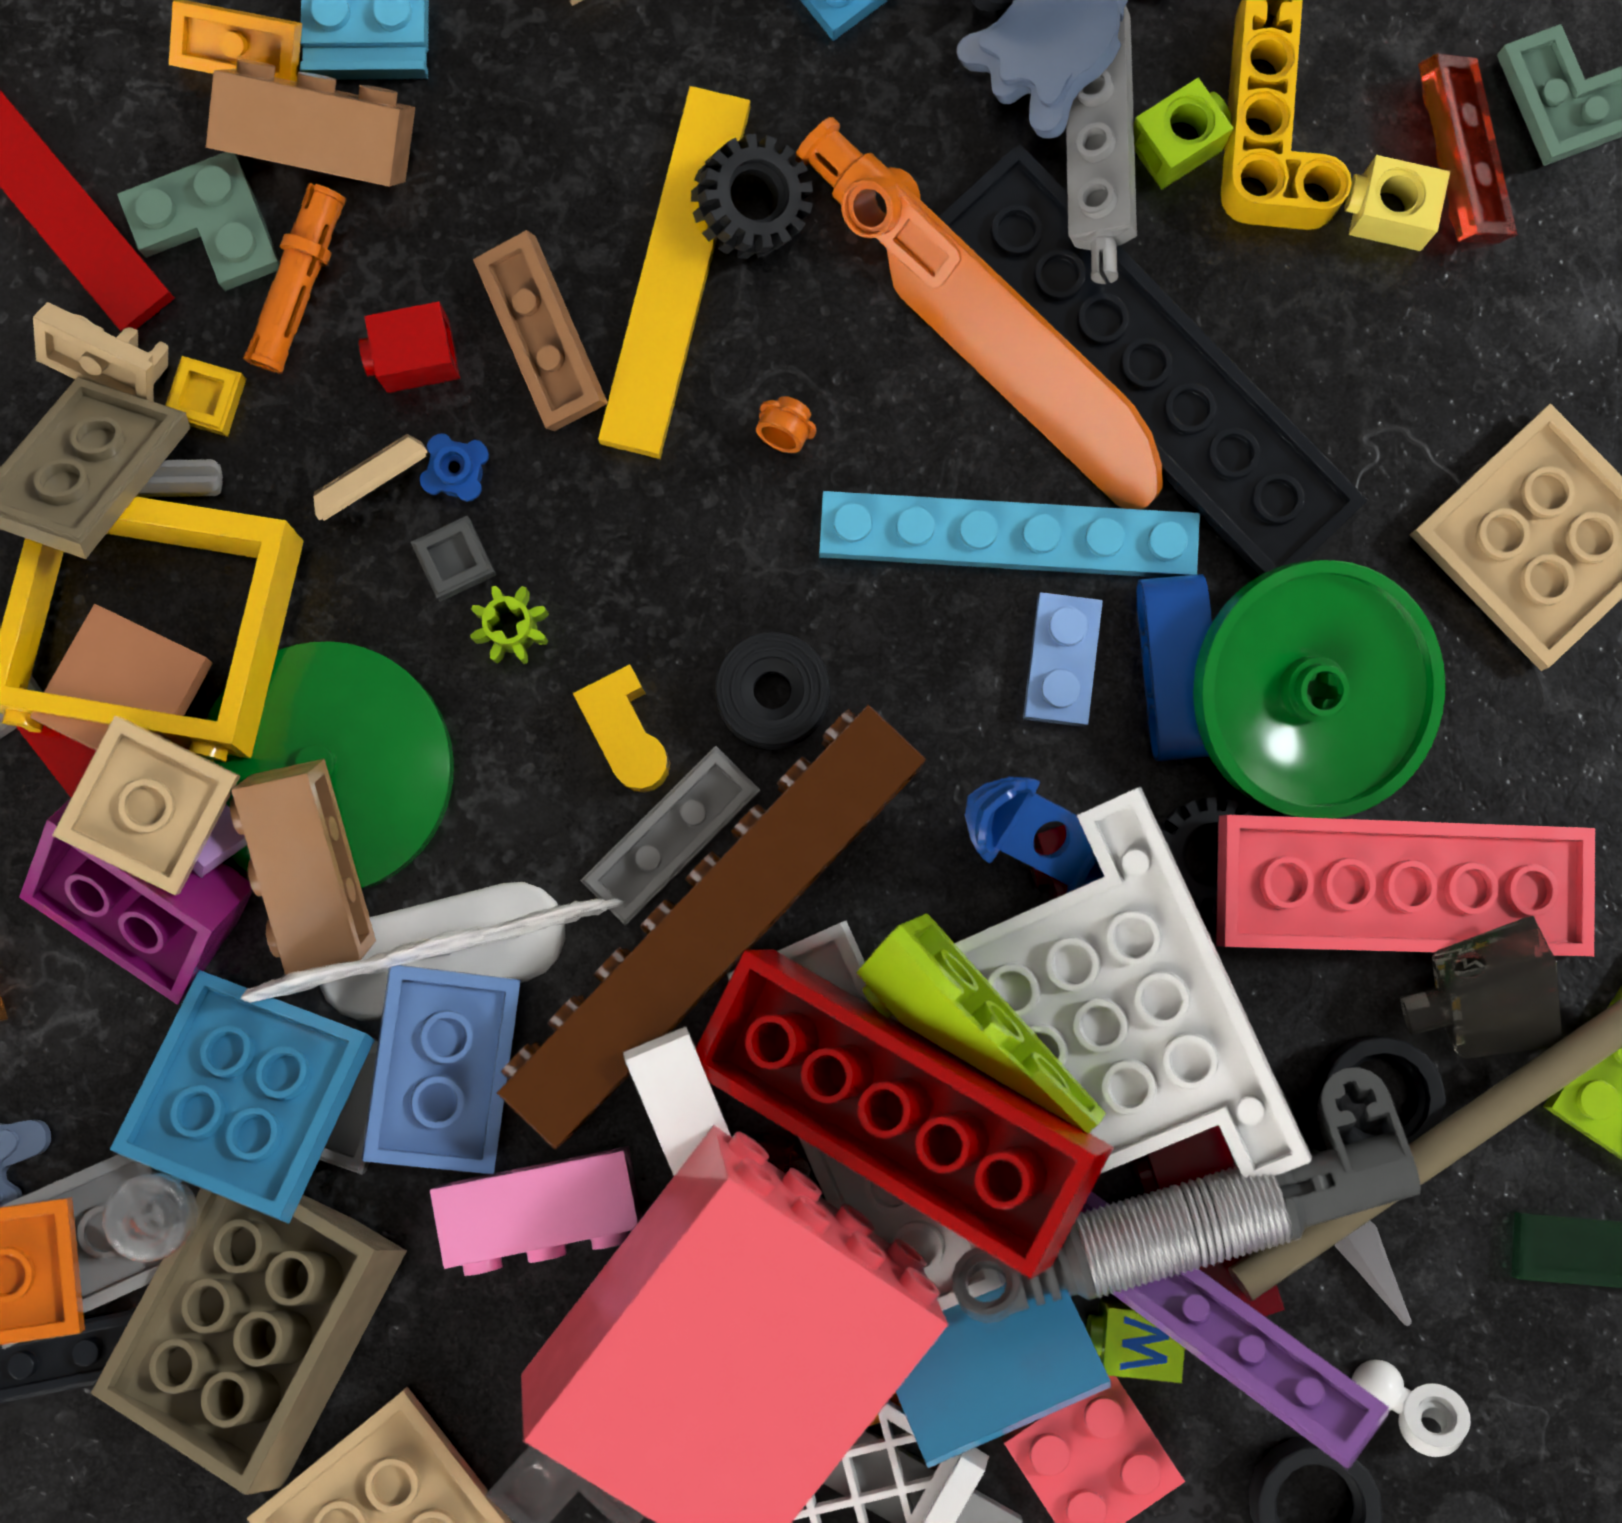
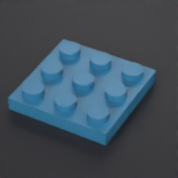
[110,970,375,1224]

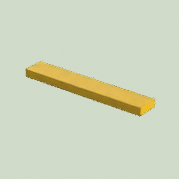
[598,86,750,459]

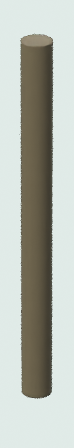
[1228,998,1622,1302]

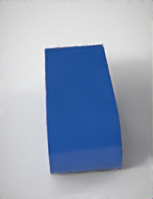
[1136,574,1212,761]

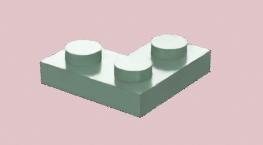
[1497,24,1622,166]
[117,152,280,291]

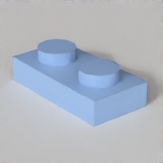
[1023,592,1103,727]

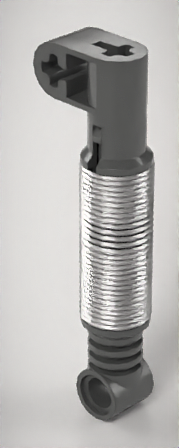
[952,1067,1421,1323]

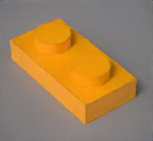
[169,0,302,82]

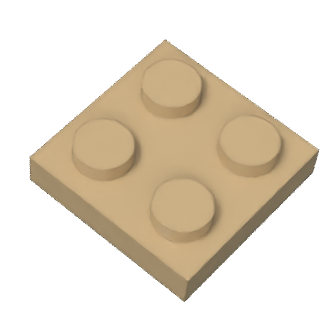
[52,716,240,895]

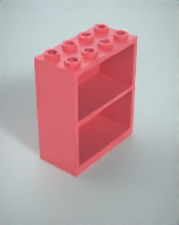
[521,1125,948,1523]

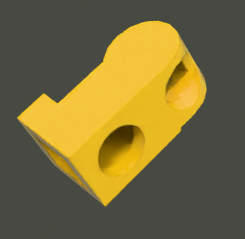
[573,664,670,793]

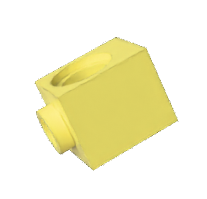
[1344,155,1450,251]

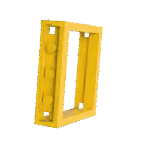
[0,497,304,762]

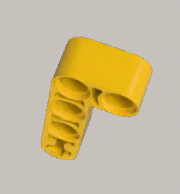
[1221,0,1352,230]

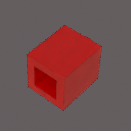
[359,301,461,393]

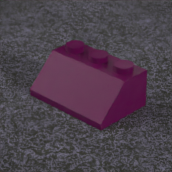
[19,796,253,1005]

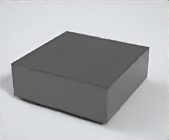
[410,516,496,602]

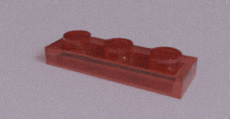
[1418,53,1517,244]

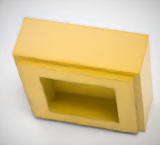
[165,356,246,437]

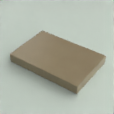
[0,377,190,559]

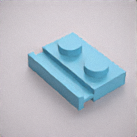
[300,0,429,80]

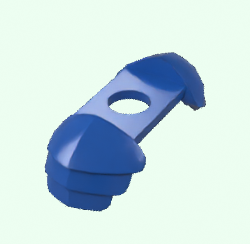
[965,777,1104,893]

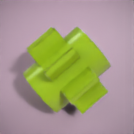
[470,586,549,664]

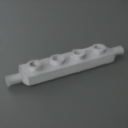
[1066,5,1137,284]

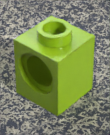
[1134,77,1234,190]

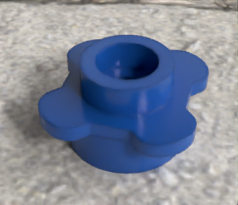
[420,433,489,502]

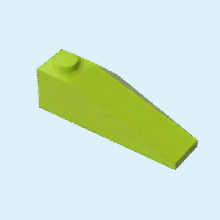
[856,913,1106,1134]

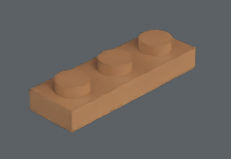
[473,231,608,431]

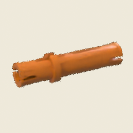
[243,183,346,374]

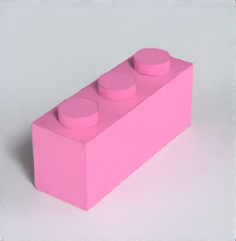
[430,1146,642,1276]

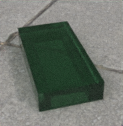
[1511,1212,1622,1288]

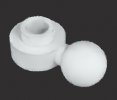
[1351,1360,1471,1457]

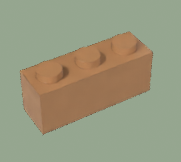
[206,59,416,187]
[230,758,376,975]

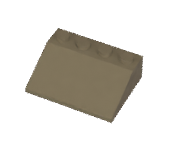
[91,1188,407,1495]

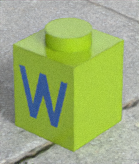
[1086,1298,1185,1383]

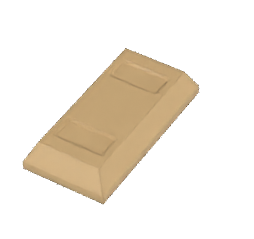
[313,434,427,521]

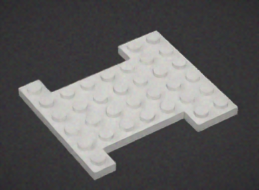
[727,787,1312,1311]

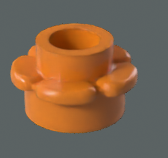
[756,396,816,453]

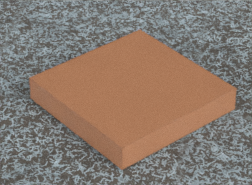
[30,604,213,751]

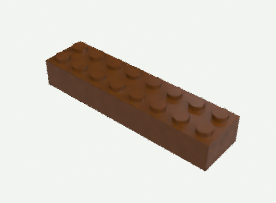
[497,705,926,1149]

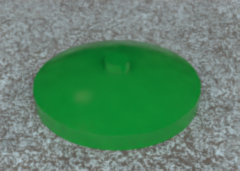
[1193,560,1445,819]
[206,641,454,890]

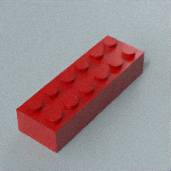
[696,949,1114,1279]

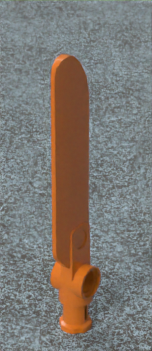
[795,117,1163,510]

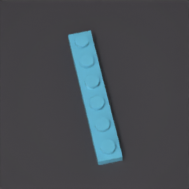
[819,491,1200,578]

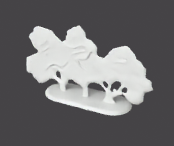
[240,882,625,1021]

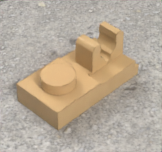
[33,302,168,402]

